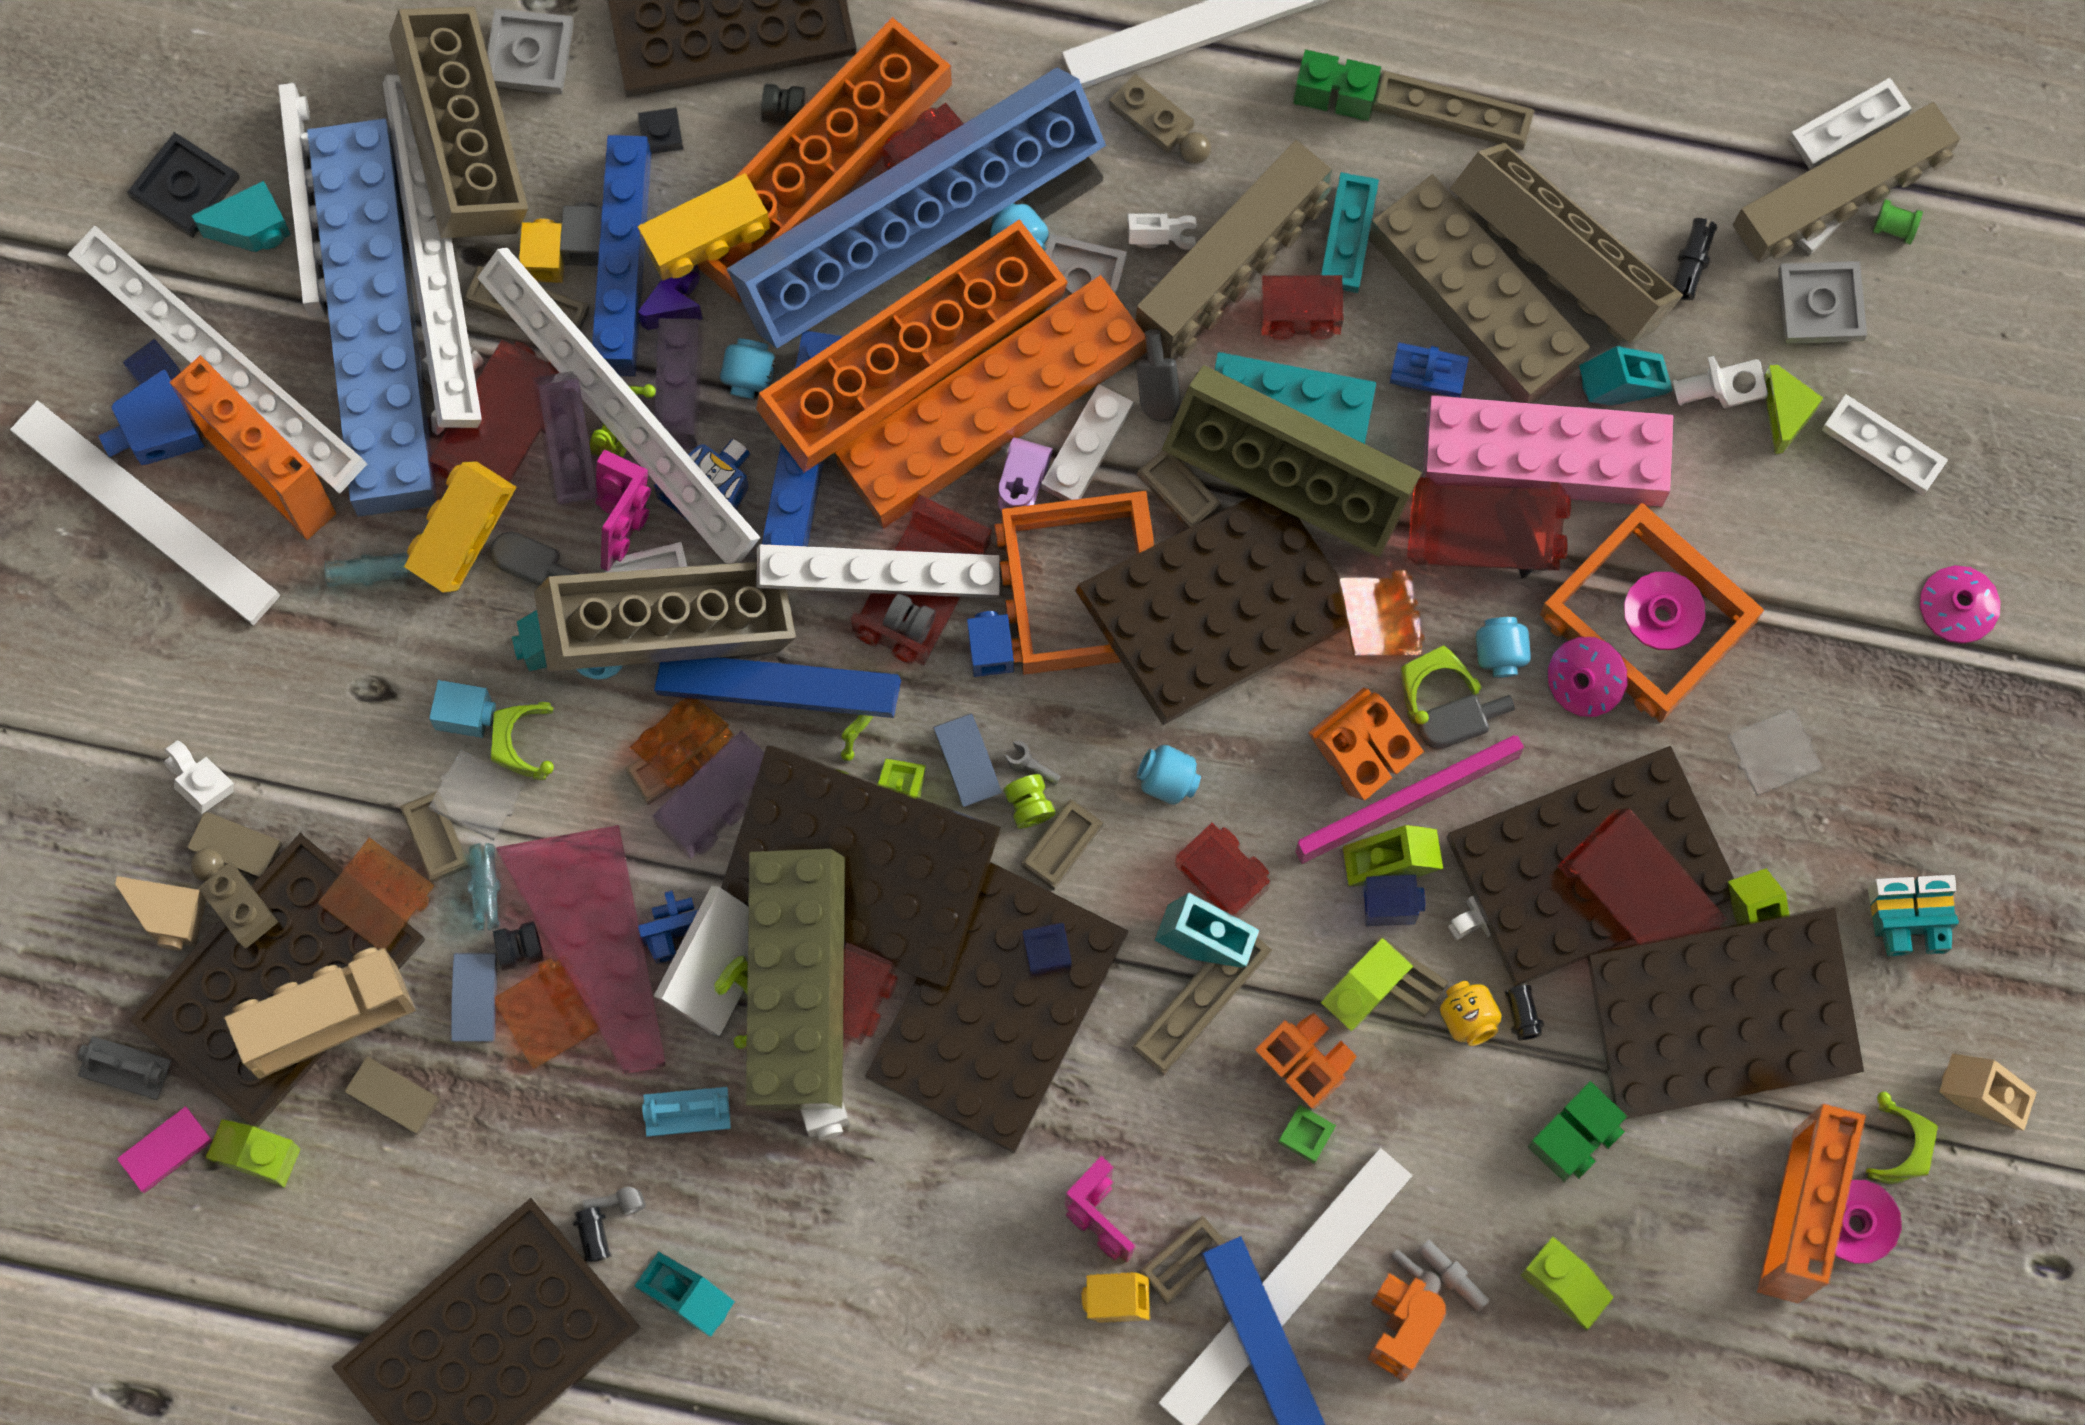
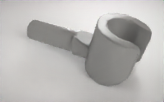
[1005,741,1061,785]
[583,1187,646,1215]
[1392,1249,1441,1294]

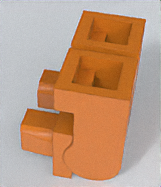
[1308,687,1424,801]
[1255,1012,1357,1109]
[1367,1273,1446,1382]

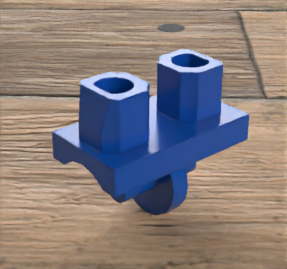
[1390,342,1469,398]
[638,890,699,964]

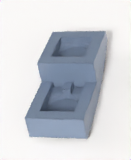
[933,713,1002,807]
[451,953,497,1041]

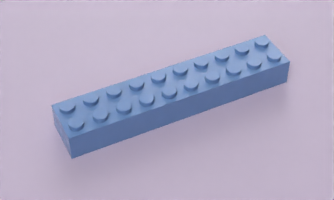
[727,67,1106,348]
[307,118,437,517]

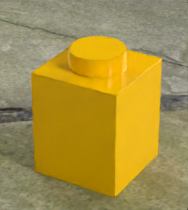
[519,218,564,283]
[1082,1272,1150,1323]

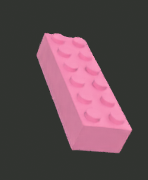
[1422,396,1673,507]

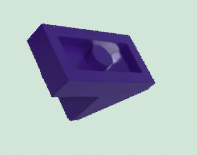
[638,264,703,330]

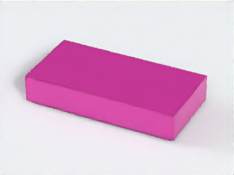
[117,1106,213,1194]

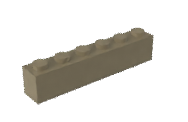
[1732,101,1961,263]

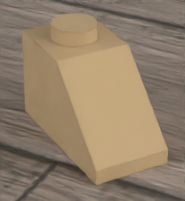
[115,876,207,951]
[1939,1054,2037,1131]

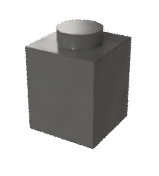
[560,202,602,266]

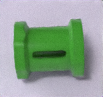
[1873,199,1923,245]

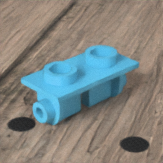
[642,1087,731,1137]

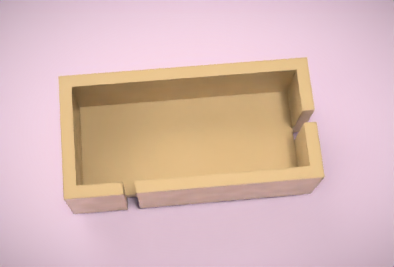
[224,948,416,1079]

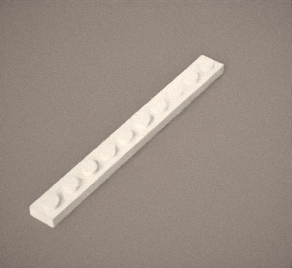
[383,75,482,428]
[68,226,367,494]
[477,248,760,564]

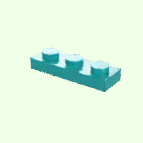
[1319,172,1379,293]

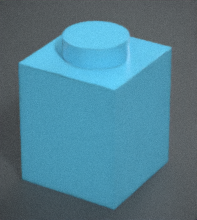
[429,680,496,738]

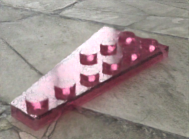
[496,825,665,1074]

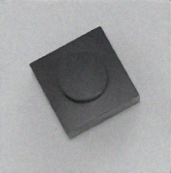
[638,107,683,154]

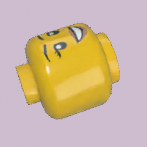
[1440,981,1502,1046]

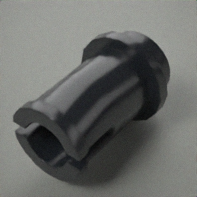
[1505,985,1544,1041]
[572,1207,612,1263]

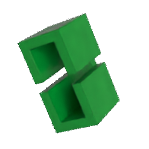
[1293,49,1382,121]
[1528,1081,1627,1182]

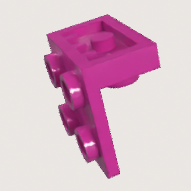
[595,449,651,571]
[1065,1156,1135,1263]

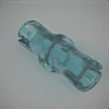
[325,552,410,587]
[467,843,501,930]

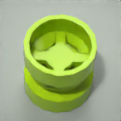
[1003,774,1055,829]

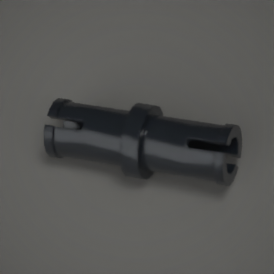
[1673,218,1718,301]

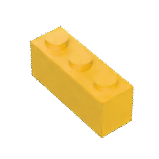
[638,173,770,281]
[404,462,517,593]

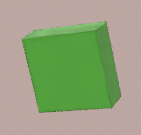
[1278,1104,1336,1164]

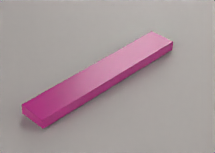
[1295,735,1524,864]

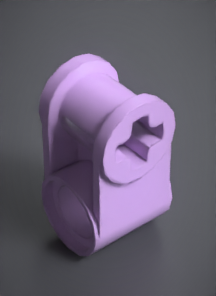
[998,437,1052,512]

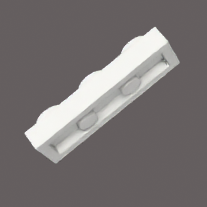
[1789,78,1912,170]
[1041,384,1134,501]
[1822,394,1948,496]

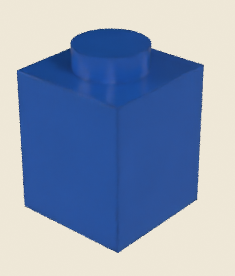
[967,611,1014,677]

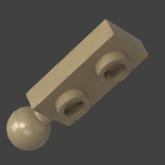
[1109,74,1211,164]
[191,848,278,949]

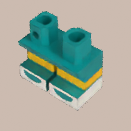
[1868,875,1959,957]

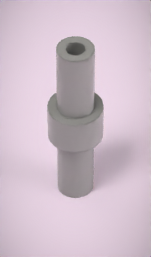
[1417,1240,1490,1312]

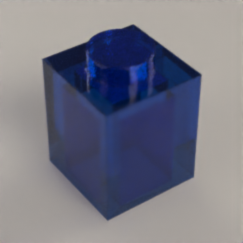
[1363,875,1425,926]

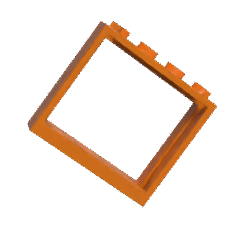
[169,355,337,540]
[995,491,1155,675]
[1540,503,1764,723]
[1757,1104,1866,1304]

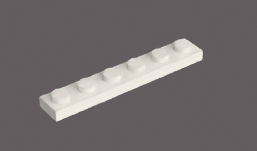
[278,83,327,318]
[757,544,1000,598]

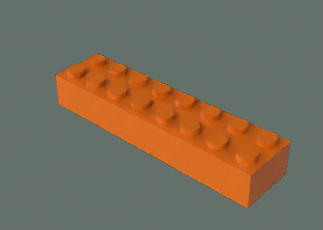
[698,17,952,303]
[756,219,1068,473]
[835,275,1147,529]

